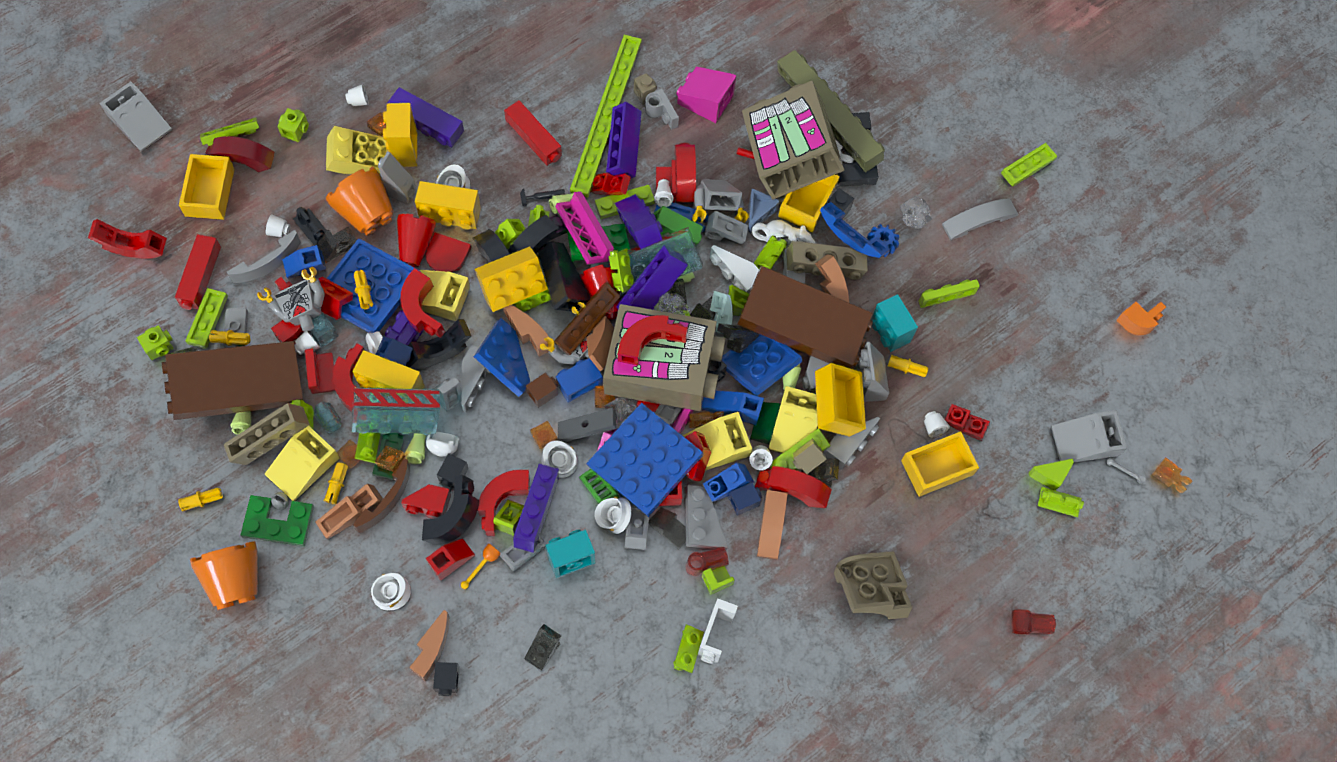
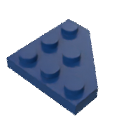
[473,318,530,397]

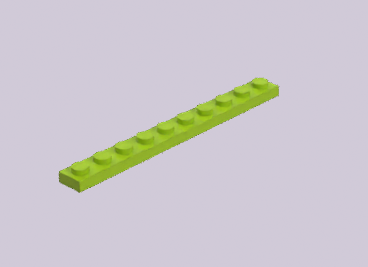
[570,35,642,198]

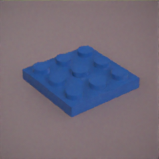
[722,332,802,396]

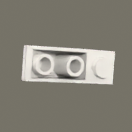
[710,245,759,294]

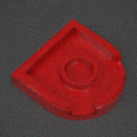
[426,232,472,272]

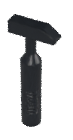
[520,188,565,206]

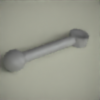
[1107,458,1146,484]

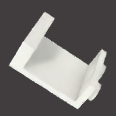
[698,598,738,664]

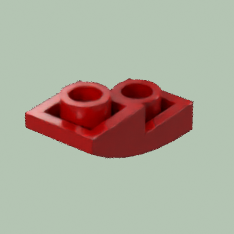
[591,173,631,195]
[944,404,990,441]

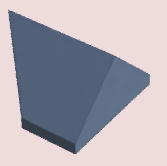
[748,189,780,233]

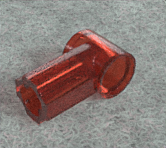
[685,547,729,576]
[1012,609,1056,635]

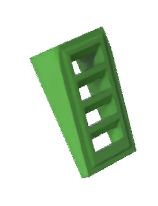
[579,469,620,504]

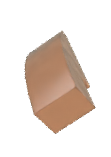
[815,254,849,303]
[503,305,549,357]
[586,316,614,371]
[315,484,383,539]
[757,490,788,560]
[409,610,450,681]

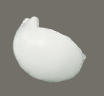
[426,432,460,457]

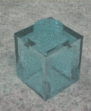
[309,312,338,348]

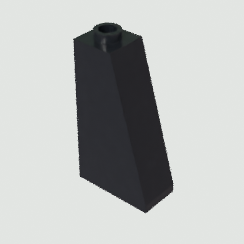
[538,241,591,312]

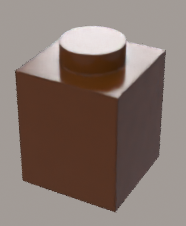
[526,372,559,408]

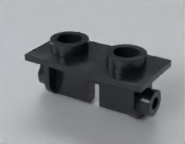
[293,207,331,246]

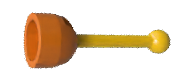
[461,543,500,589]

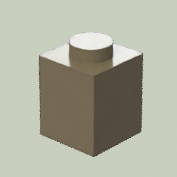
[793,438,826,474]

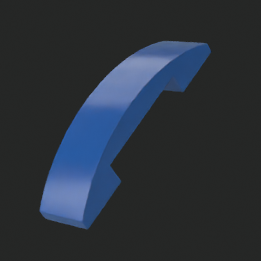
[820,202,890,258]

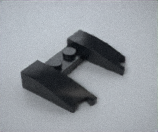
[835,112,879,187]

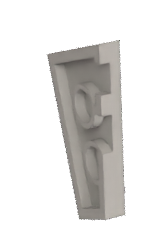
[685,485,728,550]

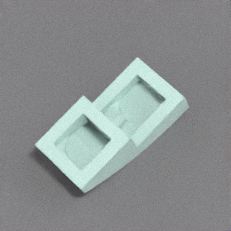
[710,291,733,335]

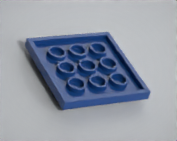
[327,238,421,333]
[586,403,704,517]

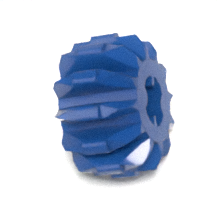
[867,224,899,257]

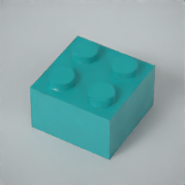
[871,294,918,352]
[546,529,595,578]

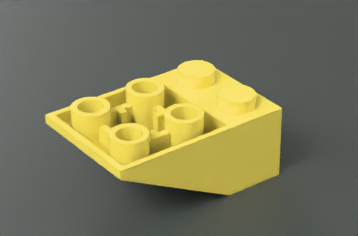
[326,126,389,174]
[420,270,470,321]
[769,386,818,453]
[682,412,752,471]
[265,426,339,501]

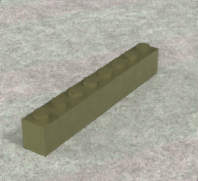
[777,50,885,172]

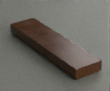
[554,283,621,355]

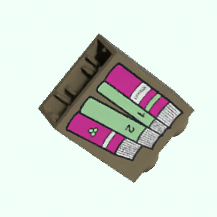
[742,81,844,200]
[603,304,726,411]

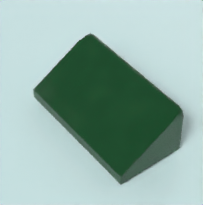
[750,402,781,445]

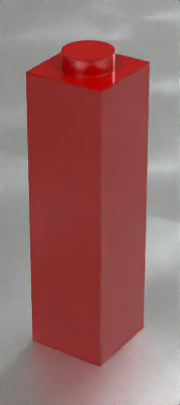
[504,100,562,166]
[174,234,221,310]

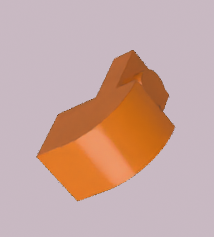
[1116,302,1166,335]

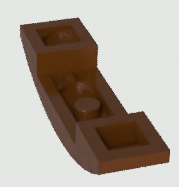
[353,458,410,533]

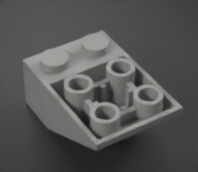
[99,81,172,152]
[855,342,889,402]
[1051,410,1127,462]

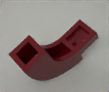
[205,136,275,173]

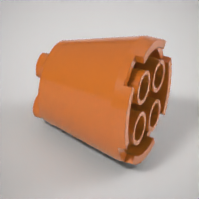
[326,166,394,236]
[190,541,258,610]

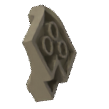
[834,551,912,619]

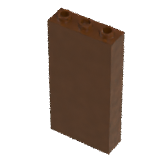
[737,266,873,368]
[161,341,303,420]

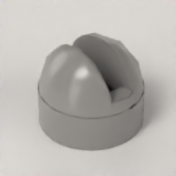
[271,492,290,510]

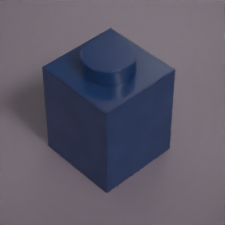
[375,336,413,366]
[728,482,762,516]

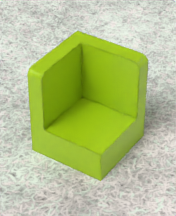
[702,566,735,595]

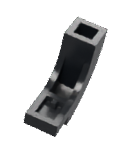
[508,215,568,254]
[472,229,510,263]
[406,319,472,370]
[422,475,479,545]

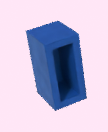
[555,358,603,403]

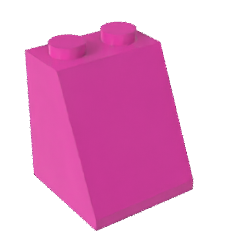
[676,66,737,123]

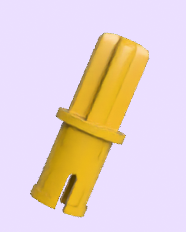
[354,270,373,309]
[209,330,251,346]
[887,354,928,377]
[323,462,348,505]
[178,488,223,512]

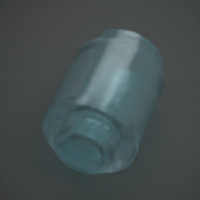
[314,402,342,433]

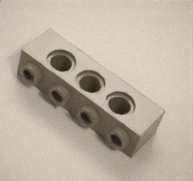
[786,241,868,280]
[224,403,310,465]

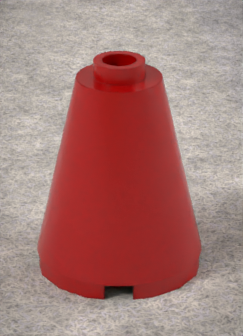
[397,214,436,268]
[580,263,620,320]

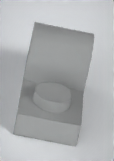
[645,88,679,130]
[705,211,748,244]
[432,377,461,411]
[625,505,649,550]

